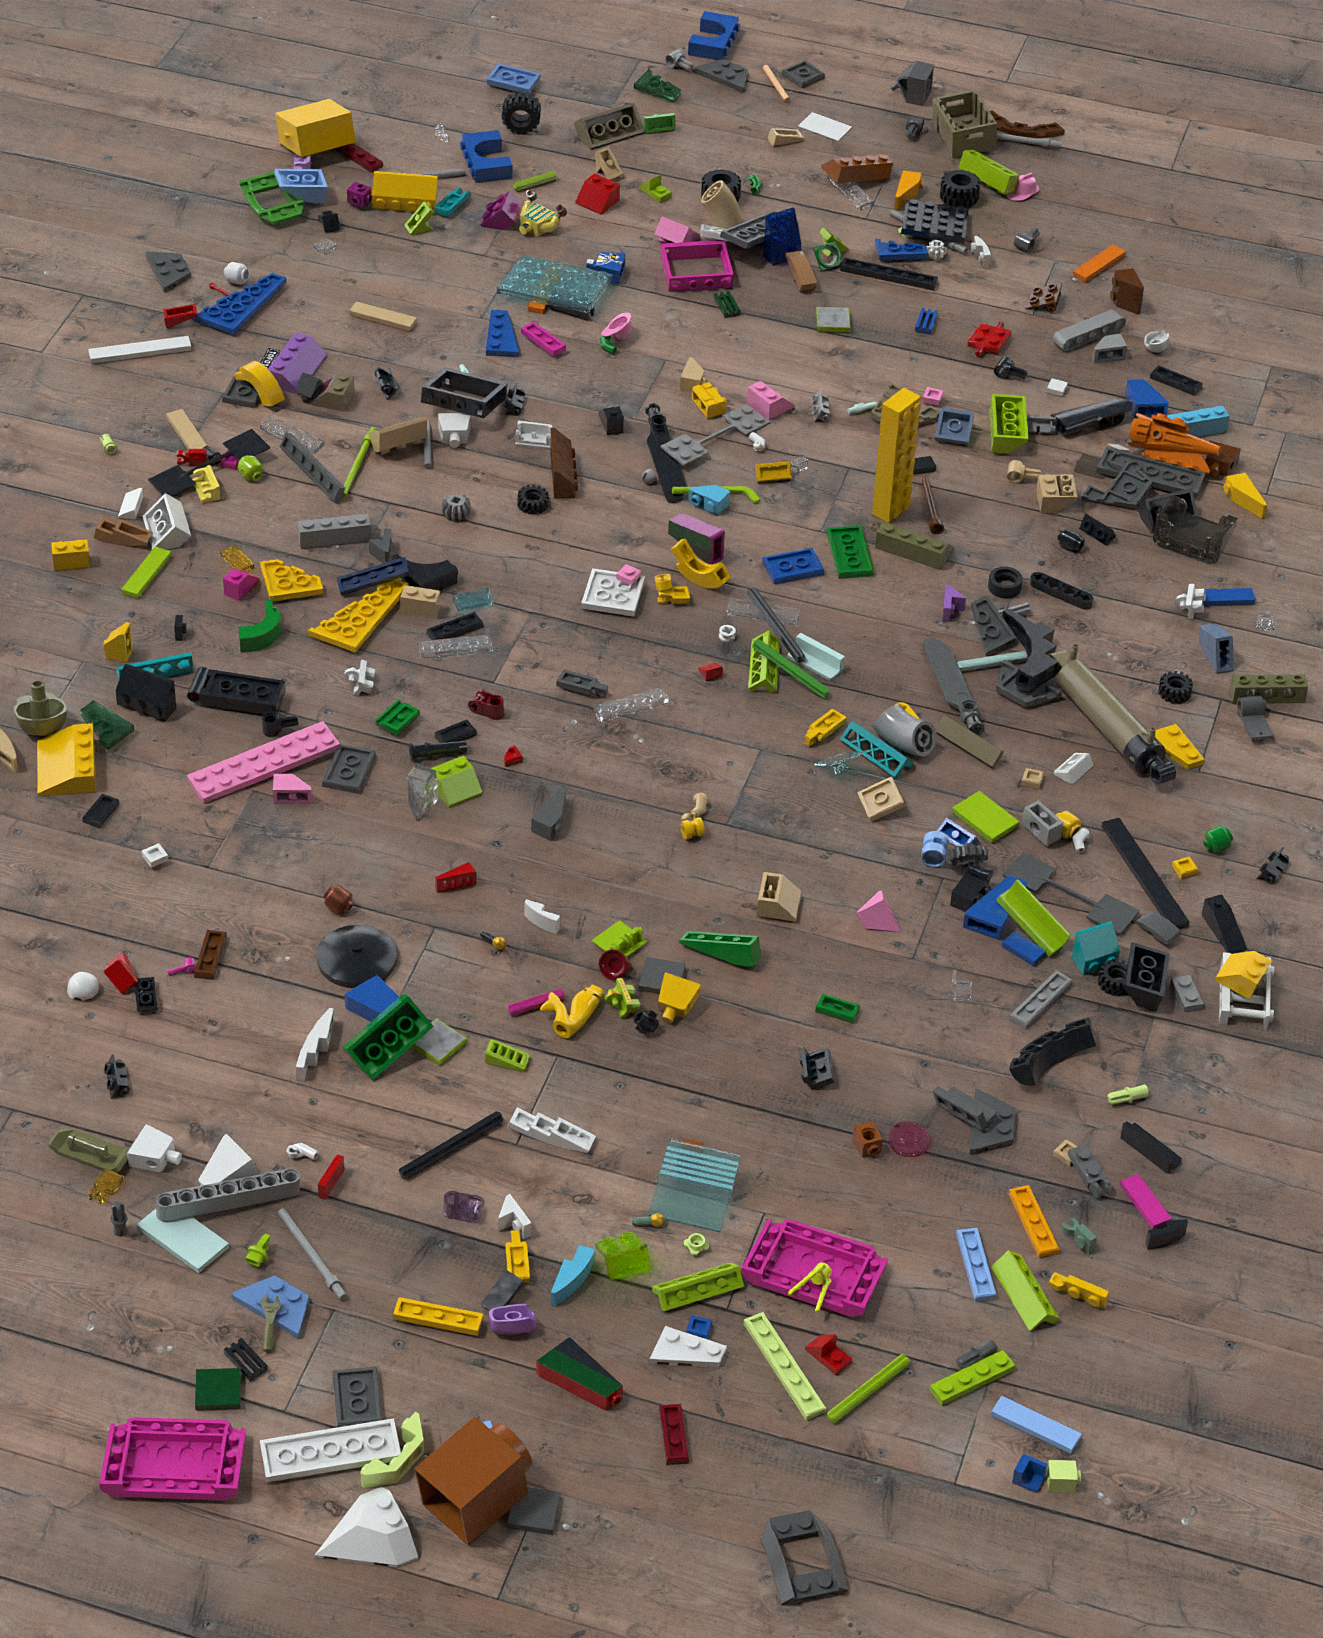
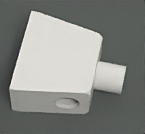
[438,413,471,448]
[127,1125,182,1172]

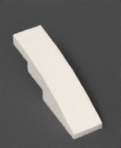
[296,1008,334,1081]
[507,1107,596,1153]

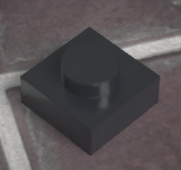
[174,615,187,641]

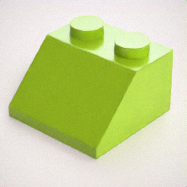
[430,755,482,808]

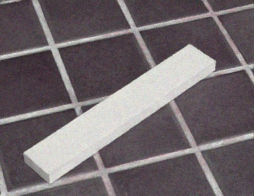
[88,336,191,364]

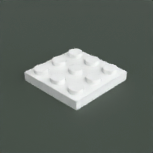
[581,568,645,616]

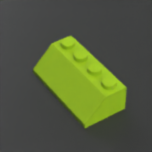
[989,394,1028,454]

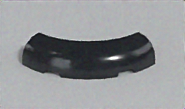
[1009,1017,1096,1086]

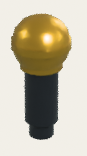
[480,931,507,950]

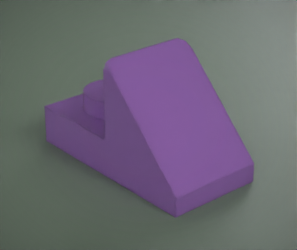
[942,584,966,622]

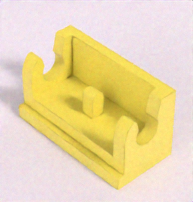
[192,465,221,504]

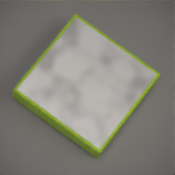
[816,307,850,332]
[411,1018,467,1066]

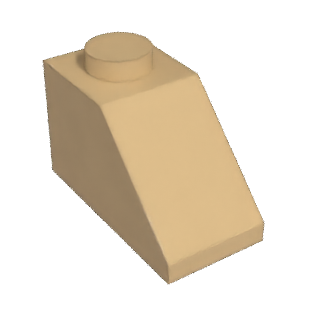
[680,357,707,392]

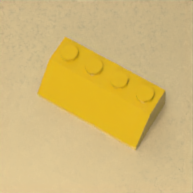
[372,171,438,214]

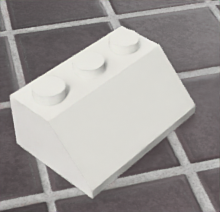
[143,493,191,550]

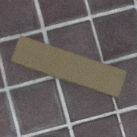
[935,715,1004,768]

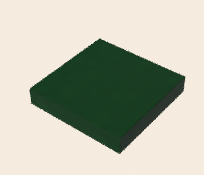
[195,1368,241,1410]

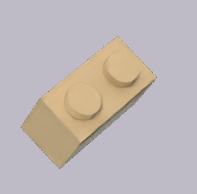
[400,585,440,619]

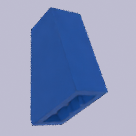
[1125,379,1169,418]

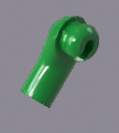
[600,335,617,354]

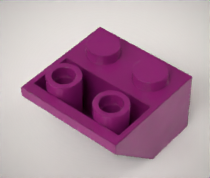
[480,191,522,230]

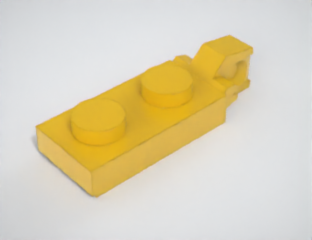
[804,709,847,747]
[505,1230,530,1283]
[1049,1272,1109,1310]

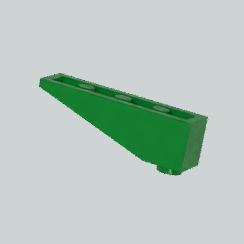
[679,931,762,967]

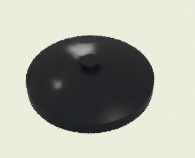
[317,925,397,988]

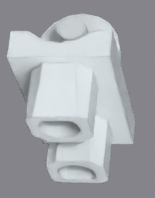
[1175,584,1206,619]
[344,660,375,696]

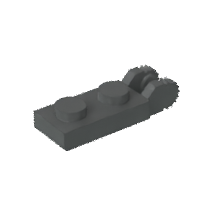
[1067,1144,1113,1198]

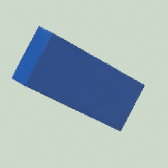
[1203,588,1255,606]

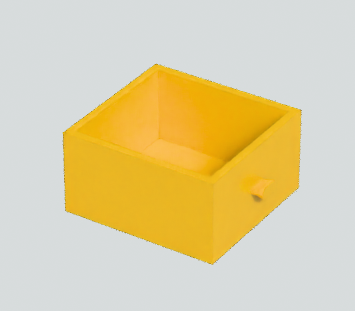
[275,99,356,157]

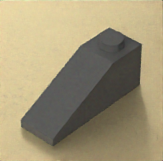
[531,785,566,841]

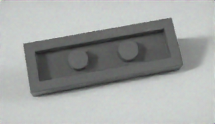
[933,1086,997,1130]

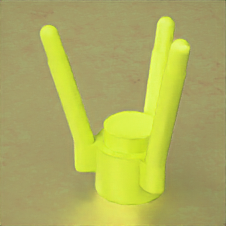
[788,1262,832,1312]

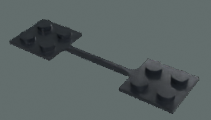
[148,429,270,497]

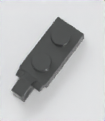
[556,669,608,698]

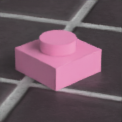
[923,387,943,406]
[616,564,641,586]

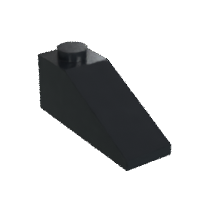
[1202,894,1247,954]

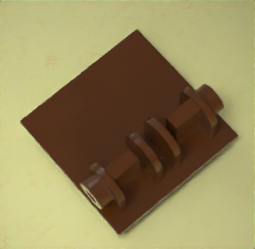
[1025,283,1062,313]

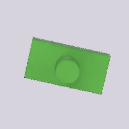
[644,113,676,133]

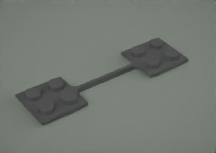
[1003,852,1140,935]

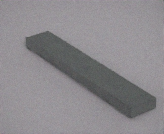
[280,432,345,503]

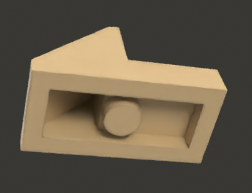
[595,146,623,180]

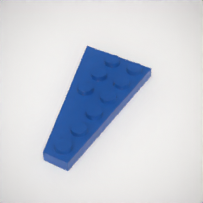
[191,273,287,335]

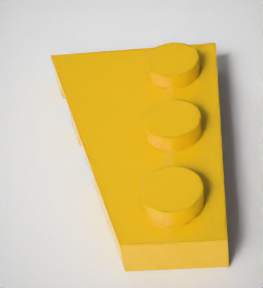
[1155,724,1205,770]

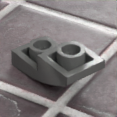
[1137,910,1181,944]

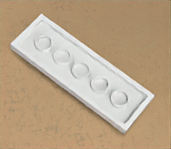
[260,1418,401,1482]

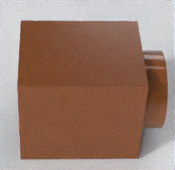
[414,1416,532,1546]

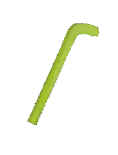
[672,486,760,504]

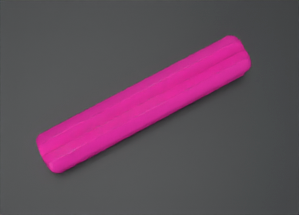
[508,988,565,1016]

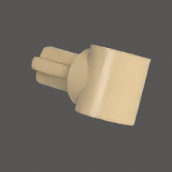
[1007,460,1041,483]

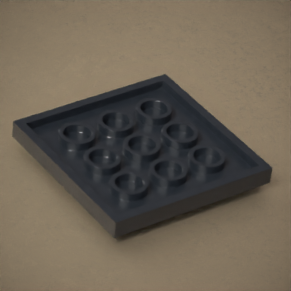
[901,199,969,243]

